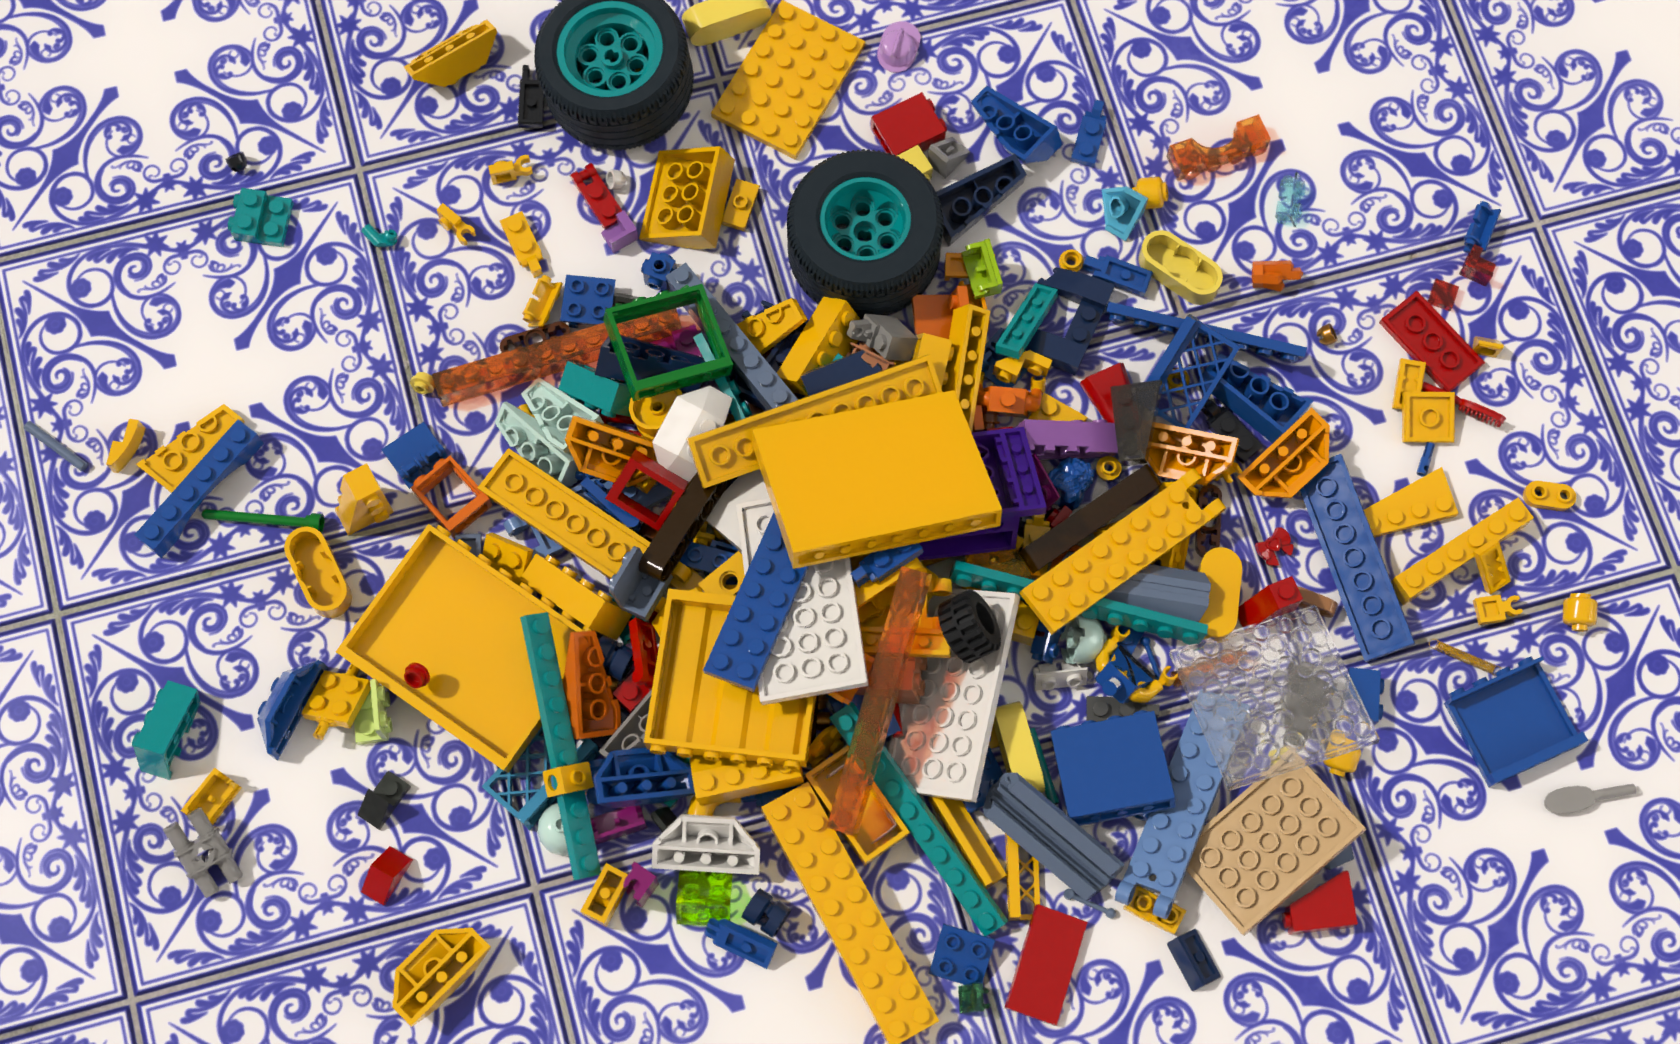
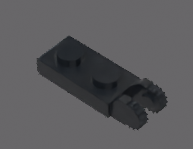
[518,65,545,128]

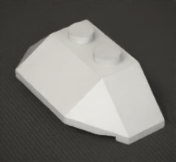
[652,385,732,483]
[652,814,760,875]

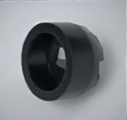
[225,152,247,172]

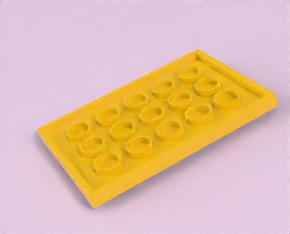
[711,0,865,160]

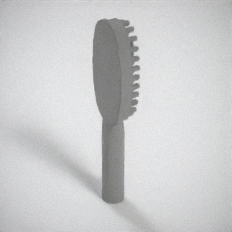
[1544,783,1636,814]

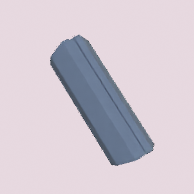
[1062,551,1211,622]
[983,773,1125,901]

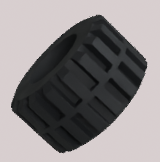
[938,589,1001,663]

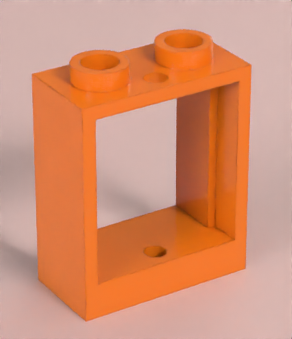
[411,455,493,539]

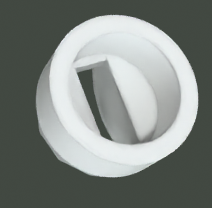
[606,170,626,189]

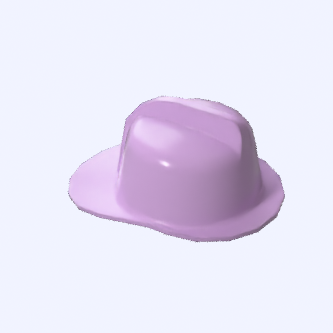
[877,21,921,73]

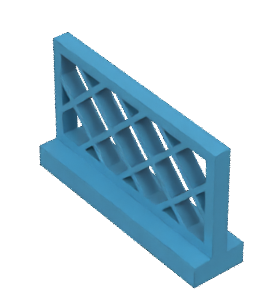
[482,727,600,831]

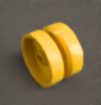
[629,389,682,441]

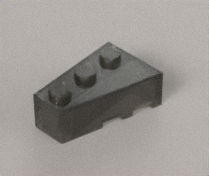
[1110,380,1164,467]

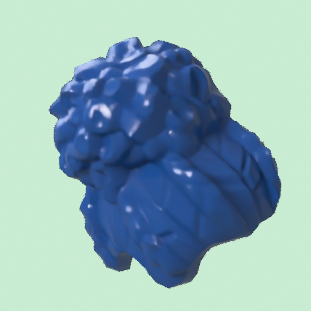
[1048,457,1094,511]

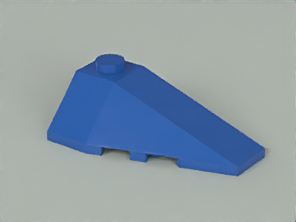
[971,85,1063,163]

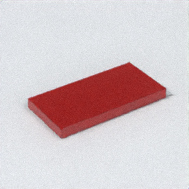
[1379,291,1485,392]
[1004,904,1087,1026]

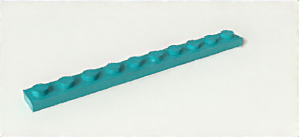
[949,560,1208,645]
[520,612,601,880]
[830,701,1008,936]

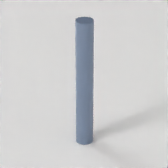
[23,421,88,471]

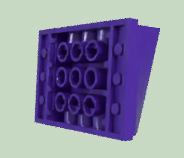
[917,427,1047,561]

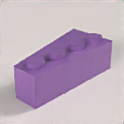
[1015,419,1118,460]

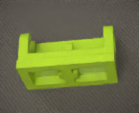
[961,239,1003,299]

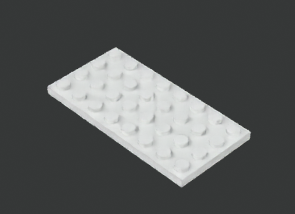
[736,498,869,705]
[888,588,1020,803]

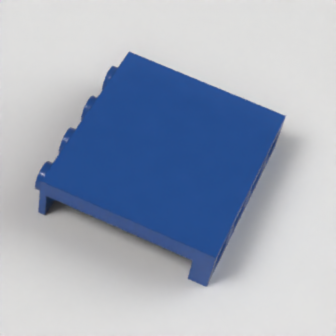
[1444,656,1588,788]
[1050,710,1175,826]

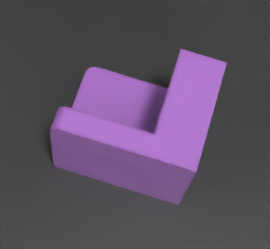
[601,210,639,253]

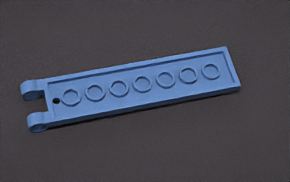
[1115,690,1250,920]

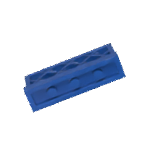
[1134,314,1241,429]

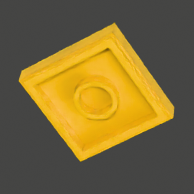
[1402,392,1455,443]

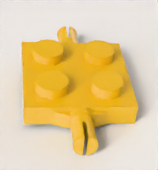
[301,663,371,740]

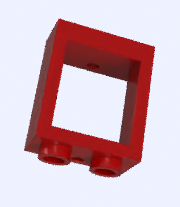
[605,449,688,531]

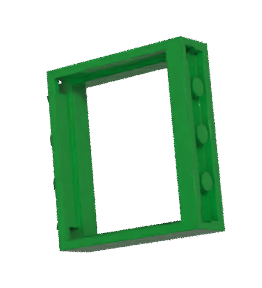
[603,284,733,401]

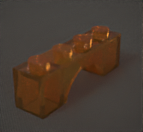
[1166,114,1271,181]

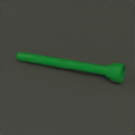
[201,509,325,534]

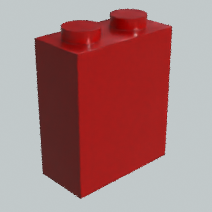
[871,92,947,157]

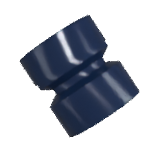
[599,635,634,682]
[741,888,792,938]

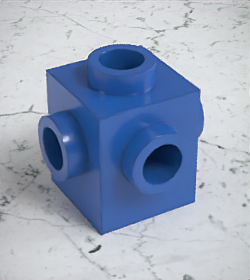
[641,252,677,291]

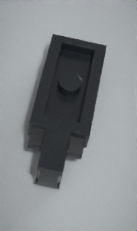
[1201,399,1263,464]

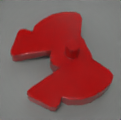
[1255,527,1294,566]

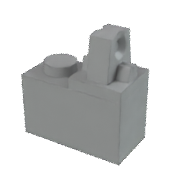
[847,314,918,361]

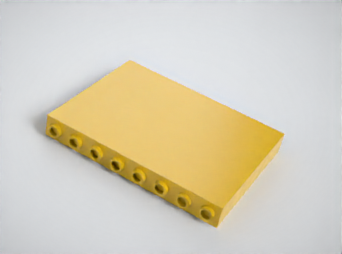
[753,390,1002,569]
[336,524,597,773]

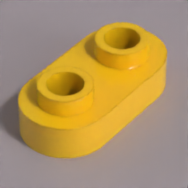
[1523,481,1576,511]

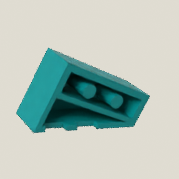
[558,361,631,418]
[132,680,201,780]

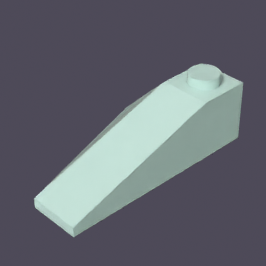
[521,377,604,453]
[495,401,579,488]

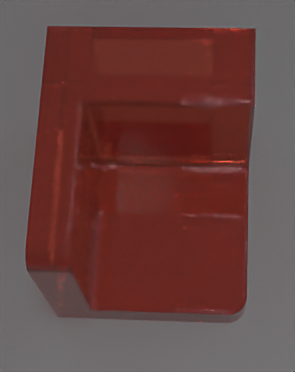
[1459,244,1496,287]

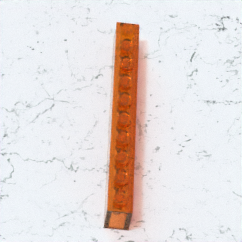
[432,308,682,407]
[827,566,933,835]

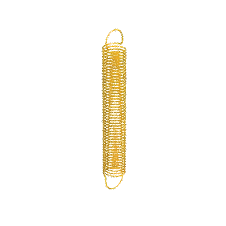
[1429,639,1501,675]

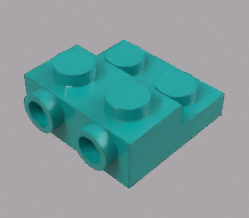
[228,188,294,247]

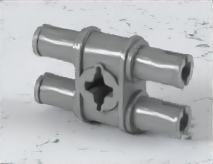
[163,807,243,898]

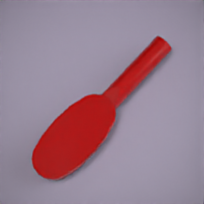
[1422,382,1506,427]

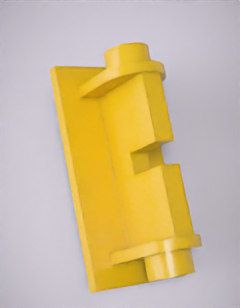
[522,275,563,327]

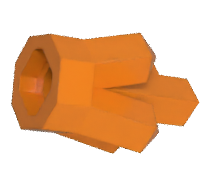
[1252,260,1303,292]

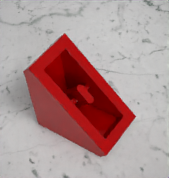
[361,846,413,906]

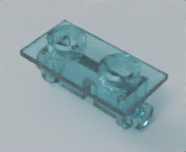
[1275,172,1305,227]

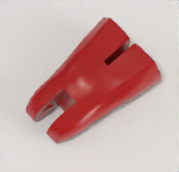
[1080,363,1143,440]

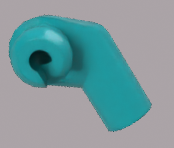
[361,224,398,247]

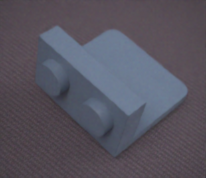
[609,546,673,621]

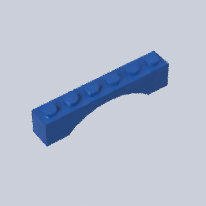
[134,419,264,559]

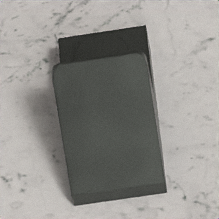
[357,771,411,830]

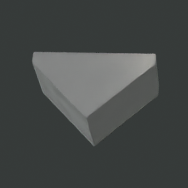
[928,137,970,178]

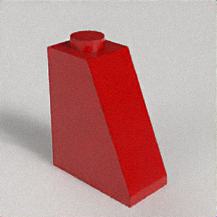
[1238,576,1303,634]
[1282,871,1358,935]

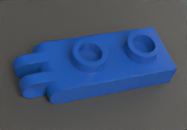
[704,918,778,969]

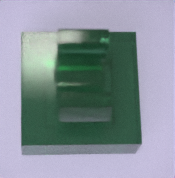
[958,983,990,1014]

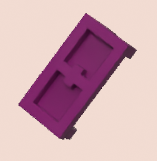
[590,805,647,844]
[623,861,659,908]

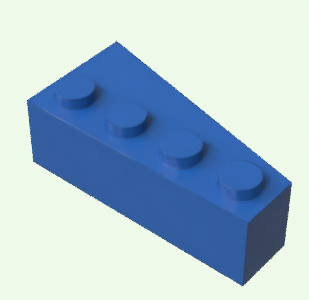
[1198,353,1314,444]

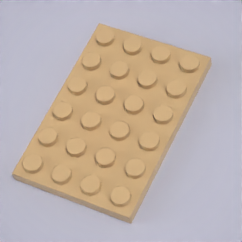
[1186,749,1366,936]

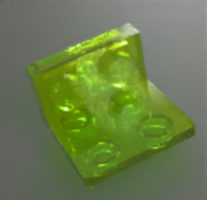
[676,870,733,925]

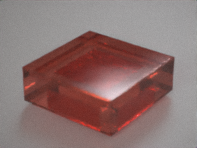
[1427,279,1459,311]

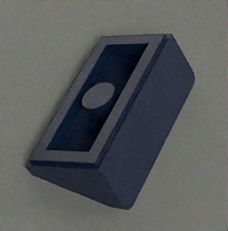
[1167,928,1221,991]

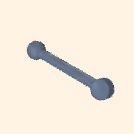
[1063,889,1116,919]

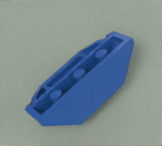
[257,660,328,760]
[593,748,695,808]

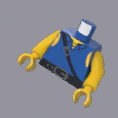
[1095,625,1178,704]

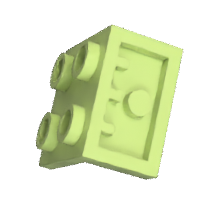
[354,679,392,745]

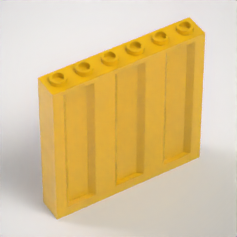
[644,588,816,770]

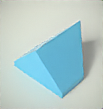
[1102,186,1148,241]

